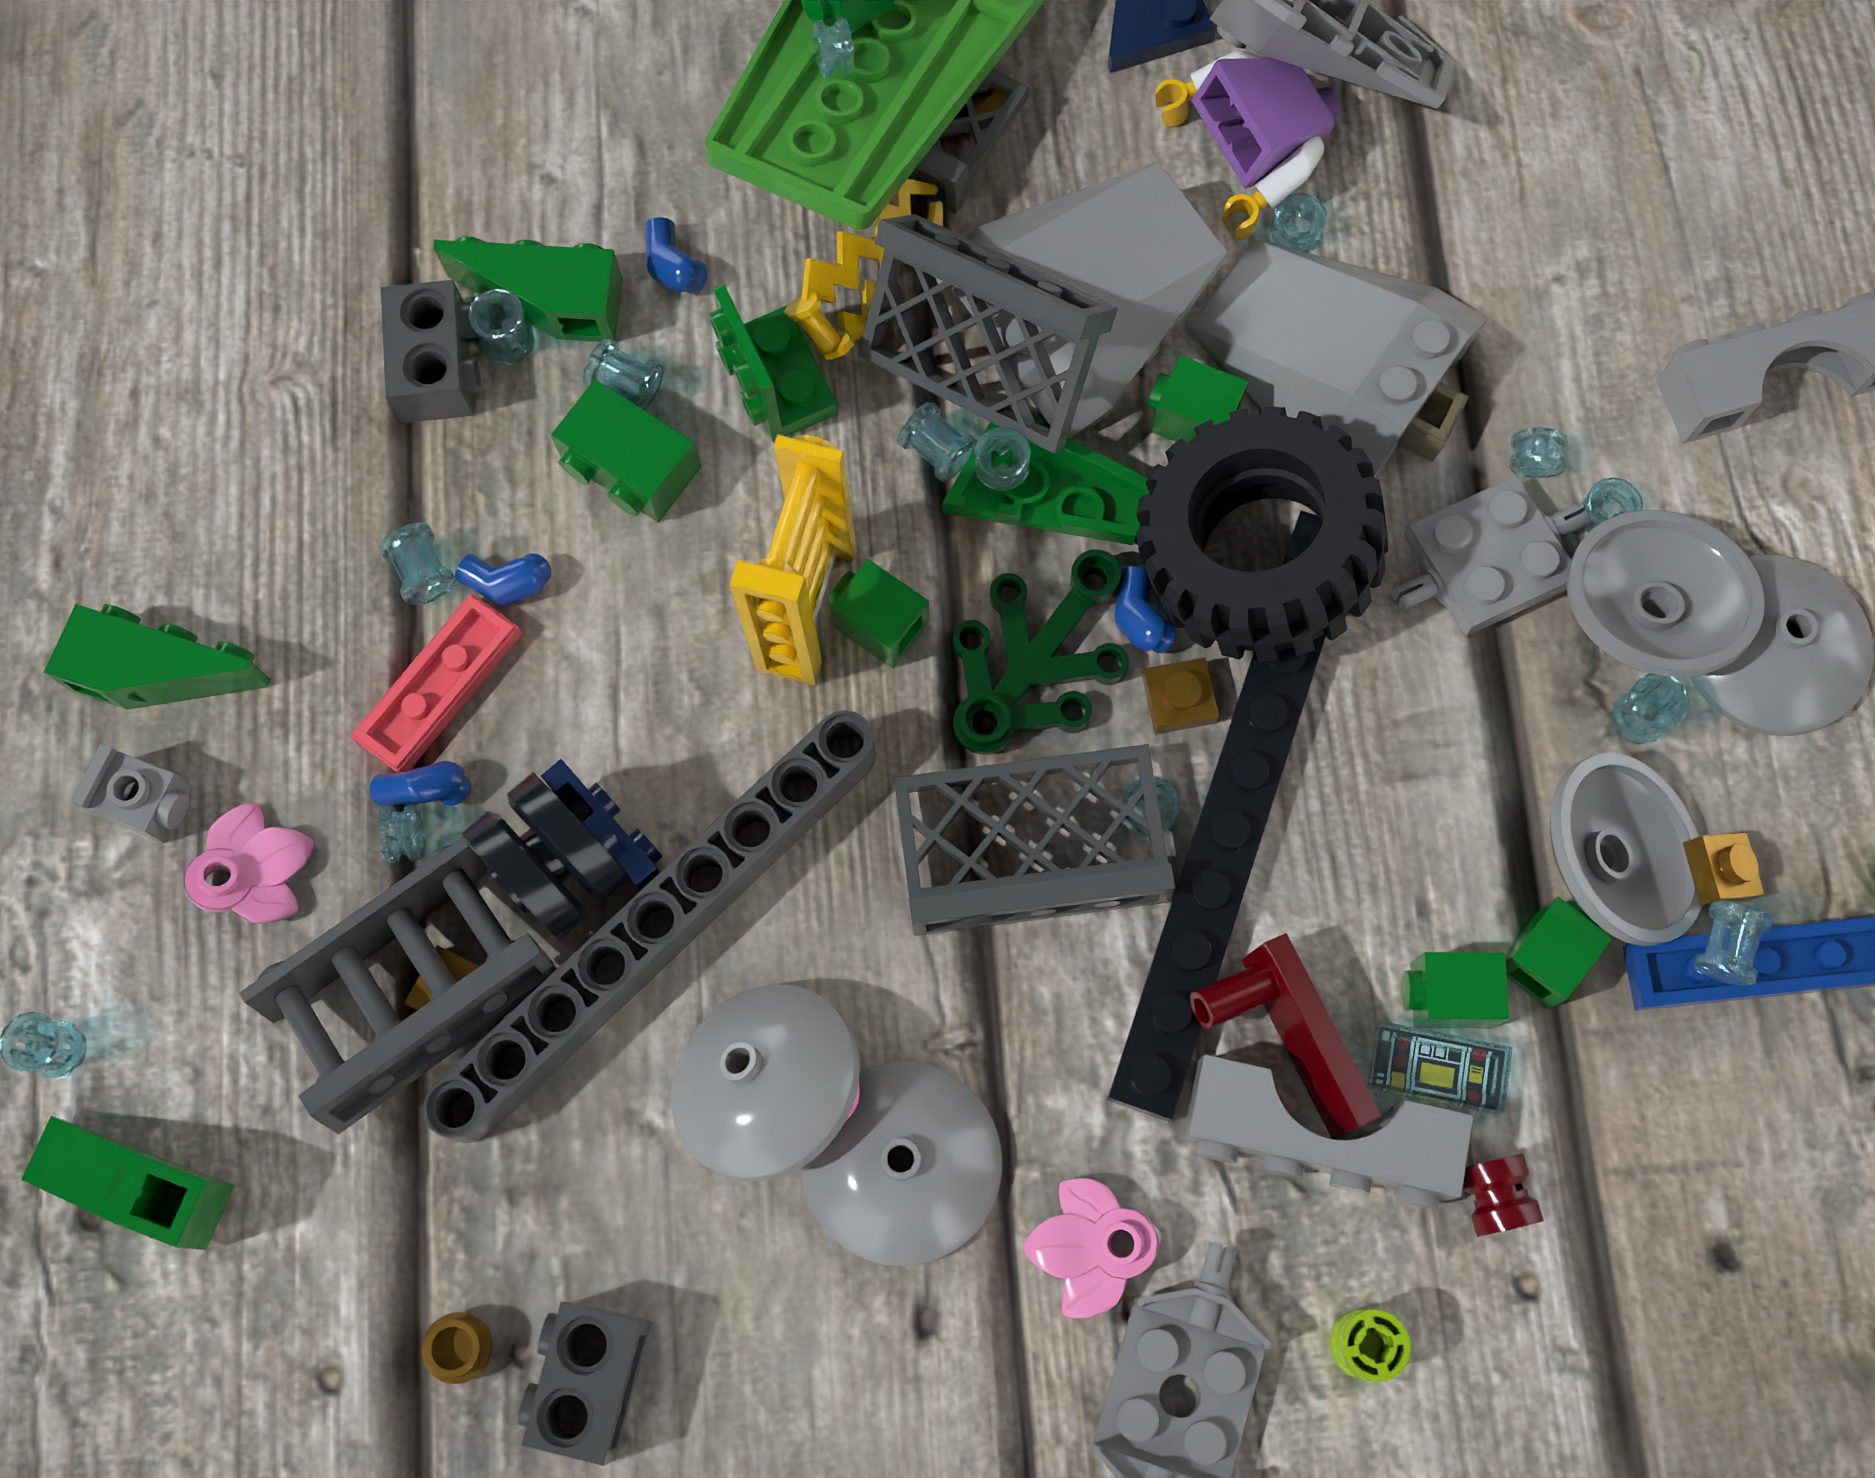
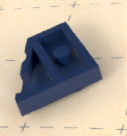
[541,759,663,891]

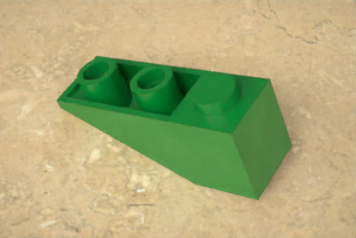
[433,236,623,343]
[43,604,271,710]
[21,1116,235,1250]

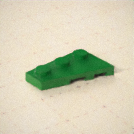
[942,407,1150,545]

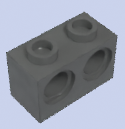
[381,280,481,423]
[518,1302,652,1466]

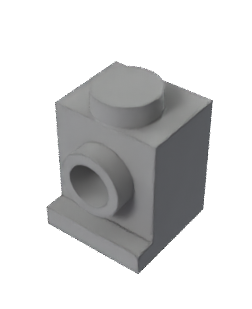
[71,743,193,843]

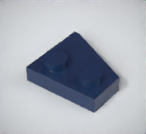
[1107,0,1215,73]

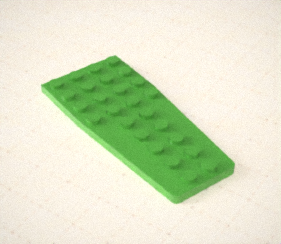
[705,0,1046,230]

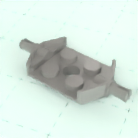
[1091,1241,1272,1478]

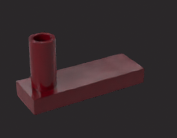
[1190,933,1381,1139]

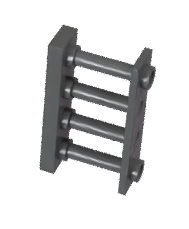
[239,837,557,1135]

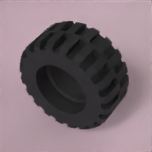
[1136,406,1388,661]

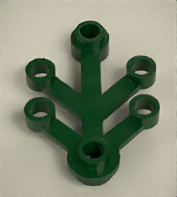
[953,549,1129,755]

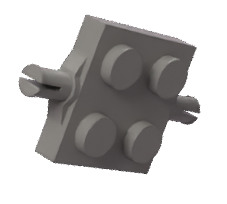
[1392,475,1590,637]

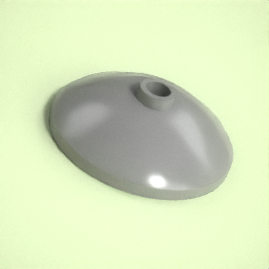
[1567,510,1765,677]
[1689,555,1874,736]
[1550,752,1702,946]
[671,984,860,1182]
[802,1062,1002,1266]

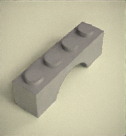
[1656,292,1875,444]
[1182,1054,1474,1210]

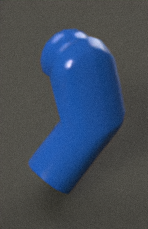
[645,217,708,293]
[455,553,551,606]
[1114,566,1177,653]
[370,761,471,806]

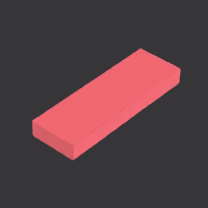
[349,592,523,773]

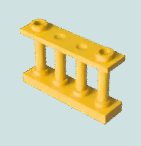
[730,434,857,686]

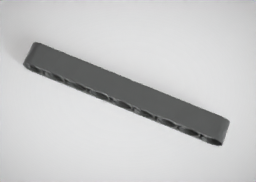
[423,710,876,1144]

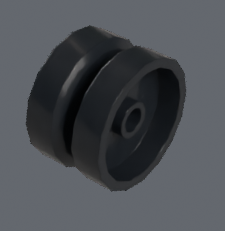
[462,772,629,941]

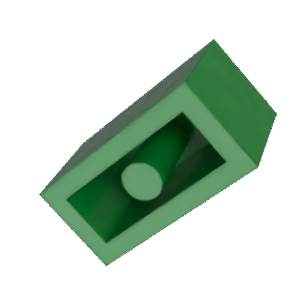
[551,379,701,523]

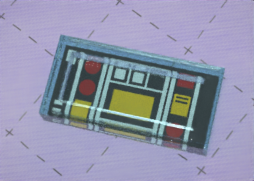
[1367,1021,1513,1115]

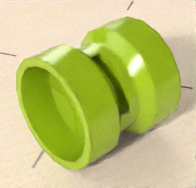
[1329,1309,1411,1382]

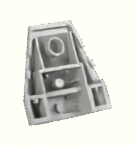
[1210,0,1455,109]
[951,162,1229,440]
[1189,239,1488,478]

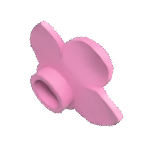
[184,803,314,924]
[1023,1178,1159,1319]

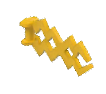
[783,179,943,361]

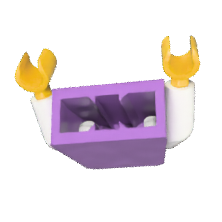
[1155,50,1341,239]

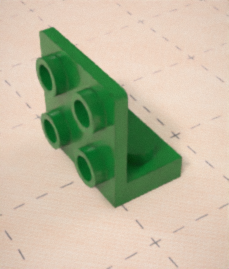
[708,283,838,442]

